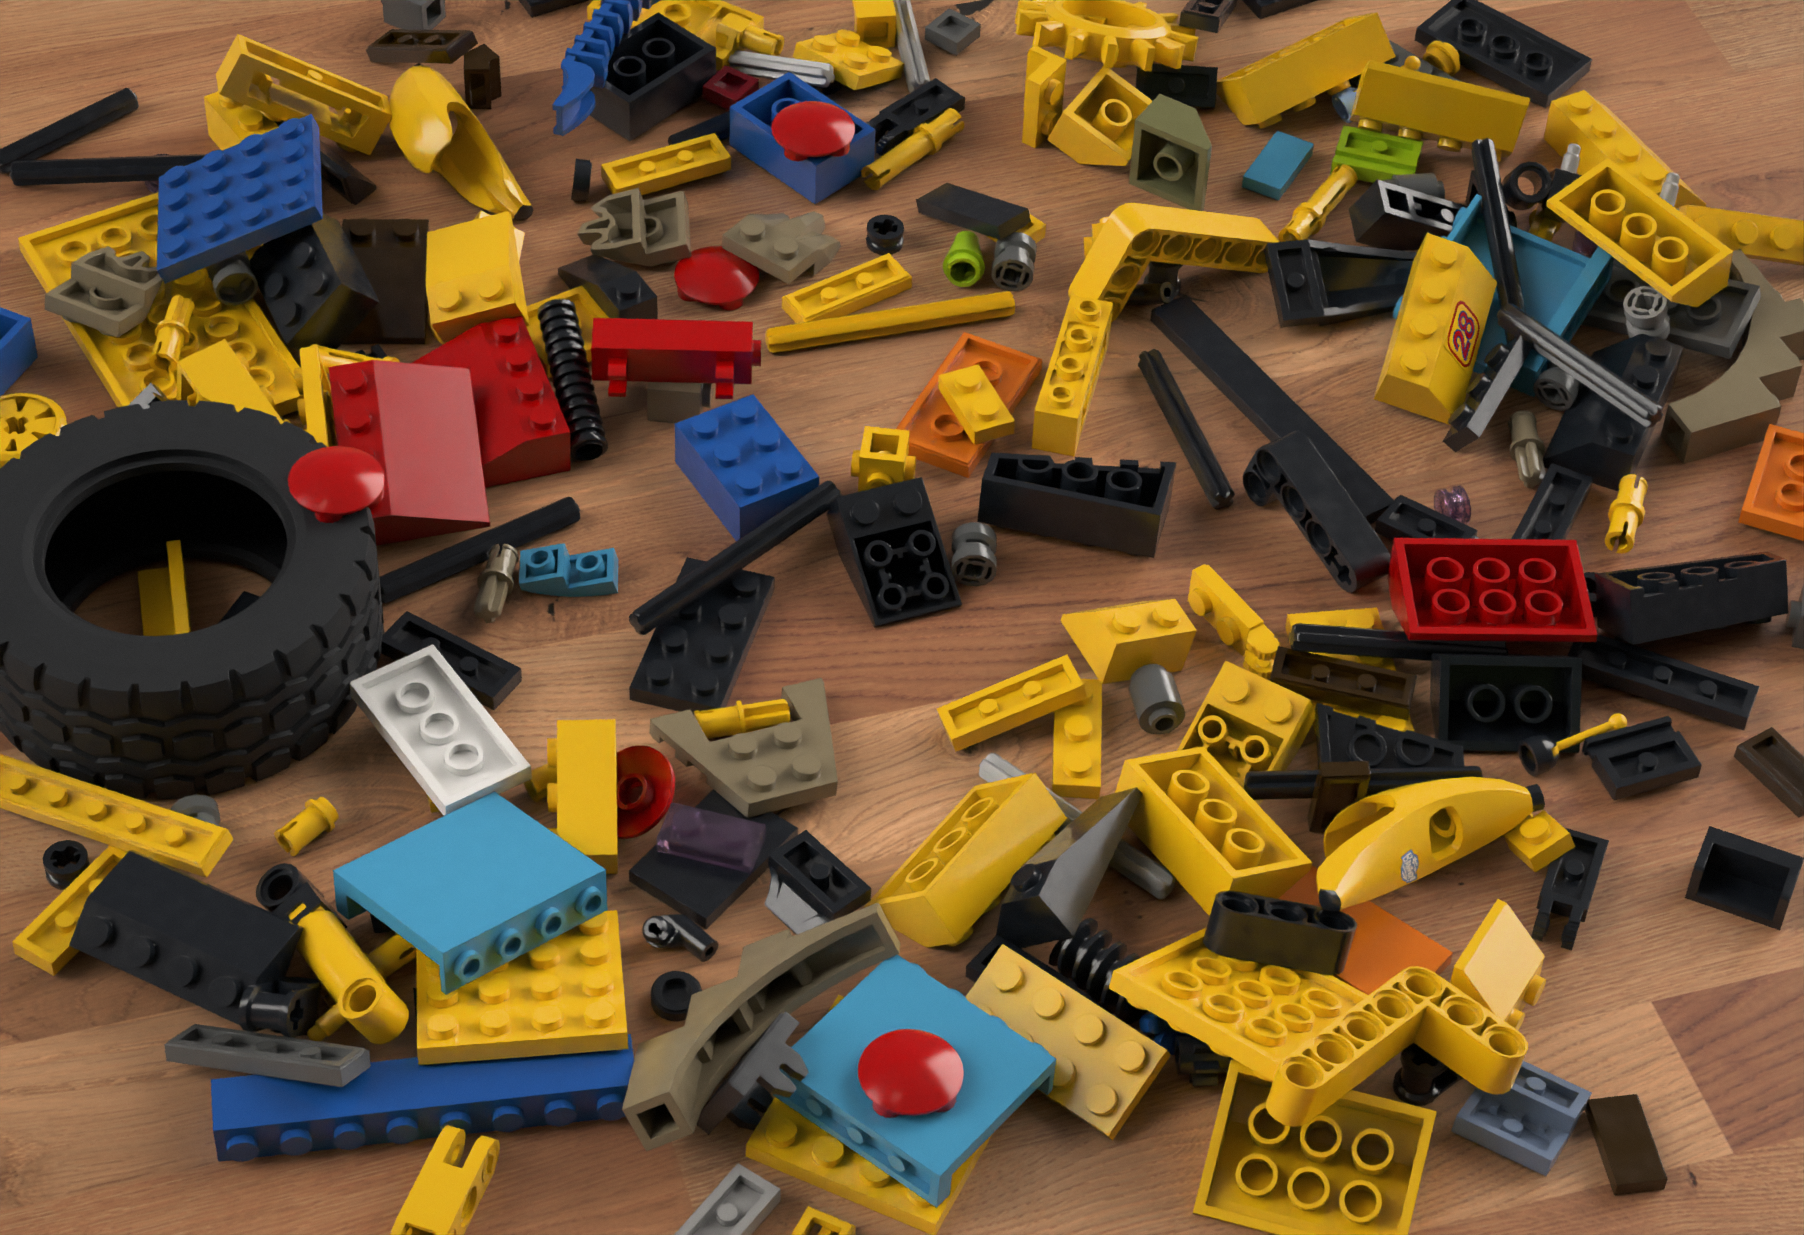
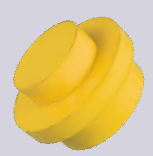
[1422,41,1460,76]

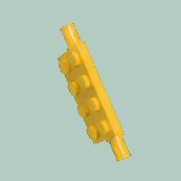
[587,0,785,71]

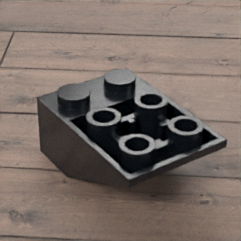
[826,477,962,628]

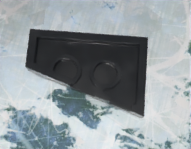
[1314,703,1465,769]

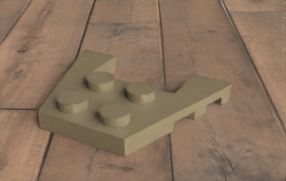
[649,678,838,818]

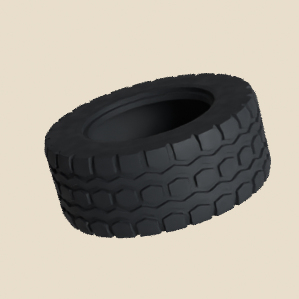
[0,400,384,799]

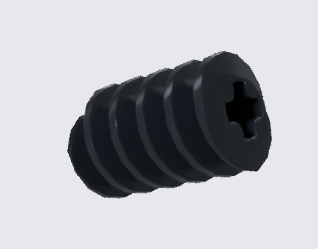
[1048,918,1148,1025]

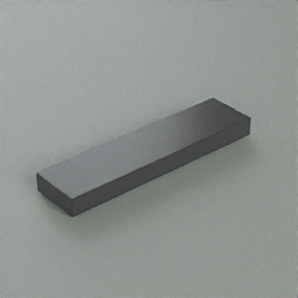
[164,1024,371,1087]

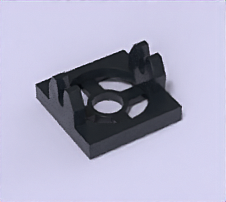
[697,1011,809,1135]

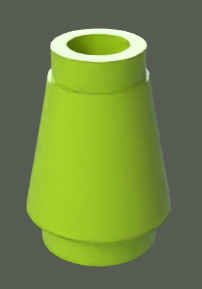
[943,231,985,287]

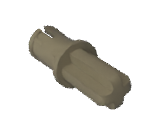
[1508,411,1546,488]
[474,544,519,623]

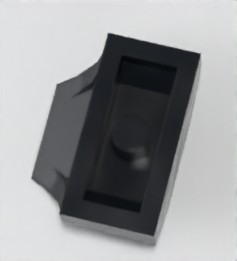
[764,830,871,935]

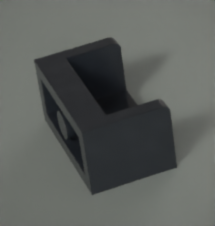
[1685,826,1804,930]

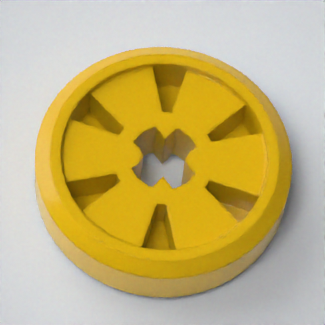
[0,393,67,468]

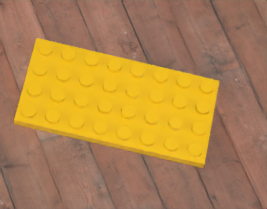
[18,192,304,416]

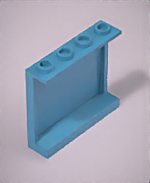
[1393,194,1614,397]
[333,791,608,994]
[773,955,1056,1208]

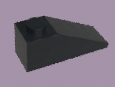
[1348,179,1468,251]
[558,254,658,319]

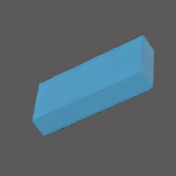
[1242,131,1314,200]

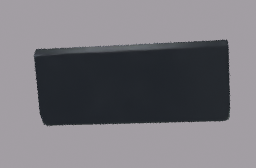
[274,120,377,206]

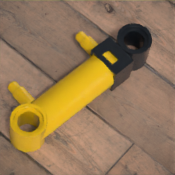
[256,863,409,1044]

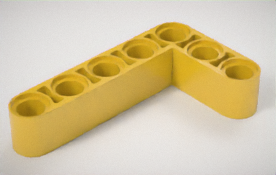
[1068,203,1279,323]
[1266,966,1528,1127]

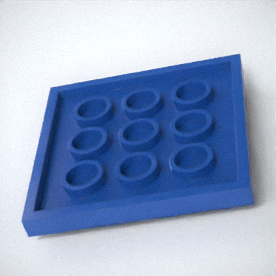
[157,114,323,284]

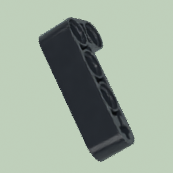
[1242,431,1391,593]

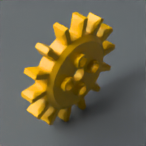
[1015,0,1199,71]

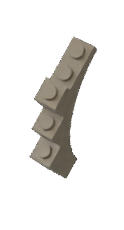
[1661,249,1804,464]
[622,903,901,1152]

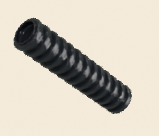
[537,299,608,461]

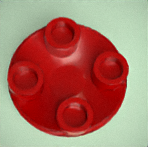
[772,101,855,161]
[674,246,759,311]
[288,446,385,523]
[858,1029,964,1118]

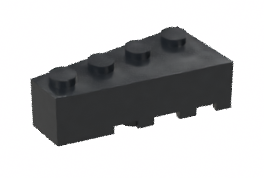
[977,453,1177,558]
[1595,552,1789,645]

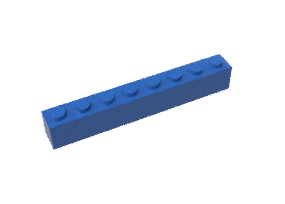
[211,1034,634,1162]

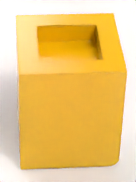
[851,0,896,48]

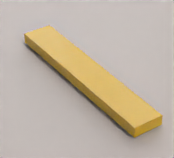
[0,754,233,878]

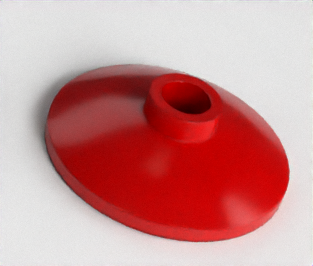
[617,745,675,839]

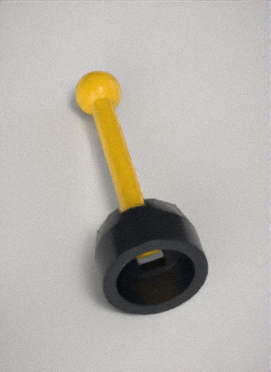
[1518,713,1627,776]

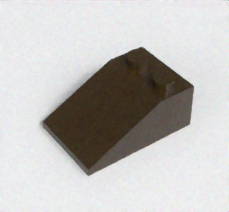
[342,218,430,344]

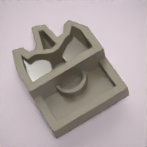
[577,188,691,267]
[722,211,841,284]
[44,246,163,337]

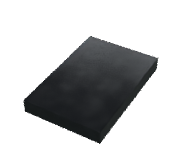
[629,789,798,929]

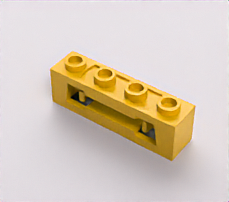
[216,34,392,155]
[1031,295,1113,457]

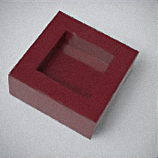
[703,65,759,110]

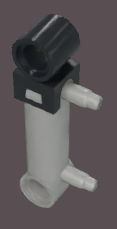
[1502,143,1680,223]

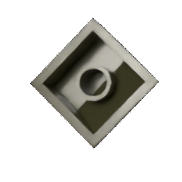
[1129,94,1212,211]

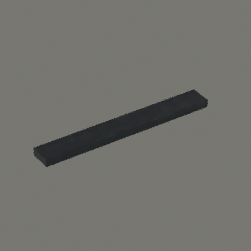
[1150,295,1394,524]

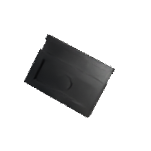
[1582,716,1702,800]

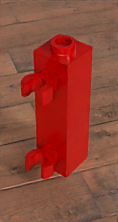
[591,318,761,399]

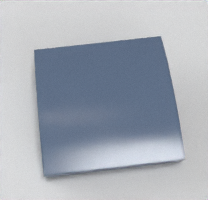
[1451,1061,1592,1176]

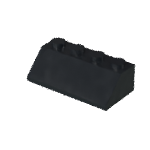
[1543,334,1684,491]
[69,850,304,1025]

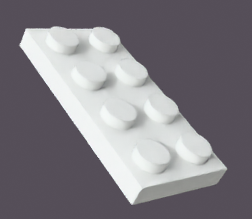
[350,644,532,816]

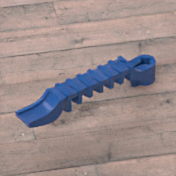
[552,0,661,136]

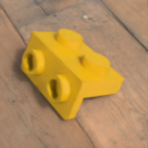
[1022,46,1067,148]

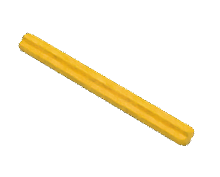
[765,291,1015,353]

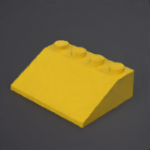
[1193,1060,1437,1235]

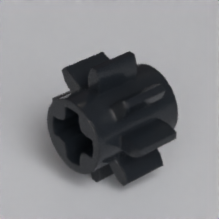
[1174,1034,1231,1086]

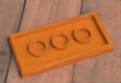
[896,332,1042,478]
[1278,865,1453,995]

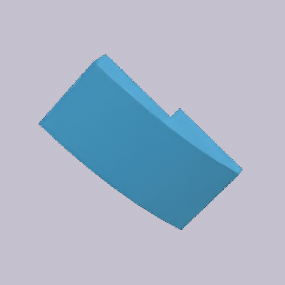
[519,543,619,597]

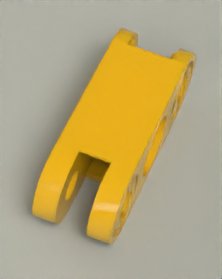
[390,1125,500,1235]

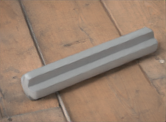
[728,50,835,87]

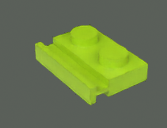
[1330,125,1423,183]

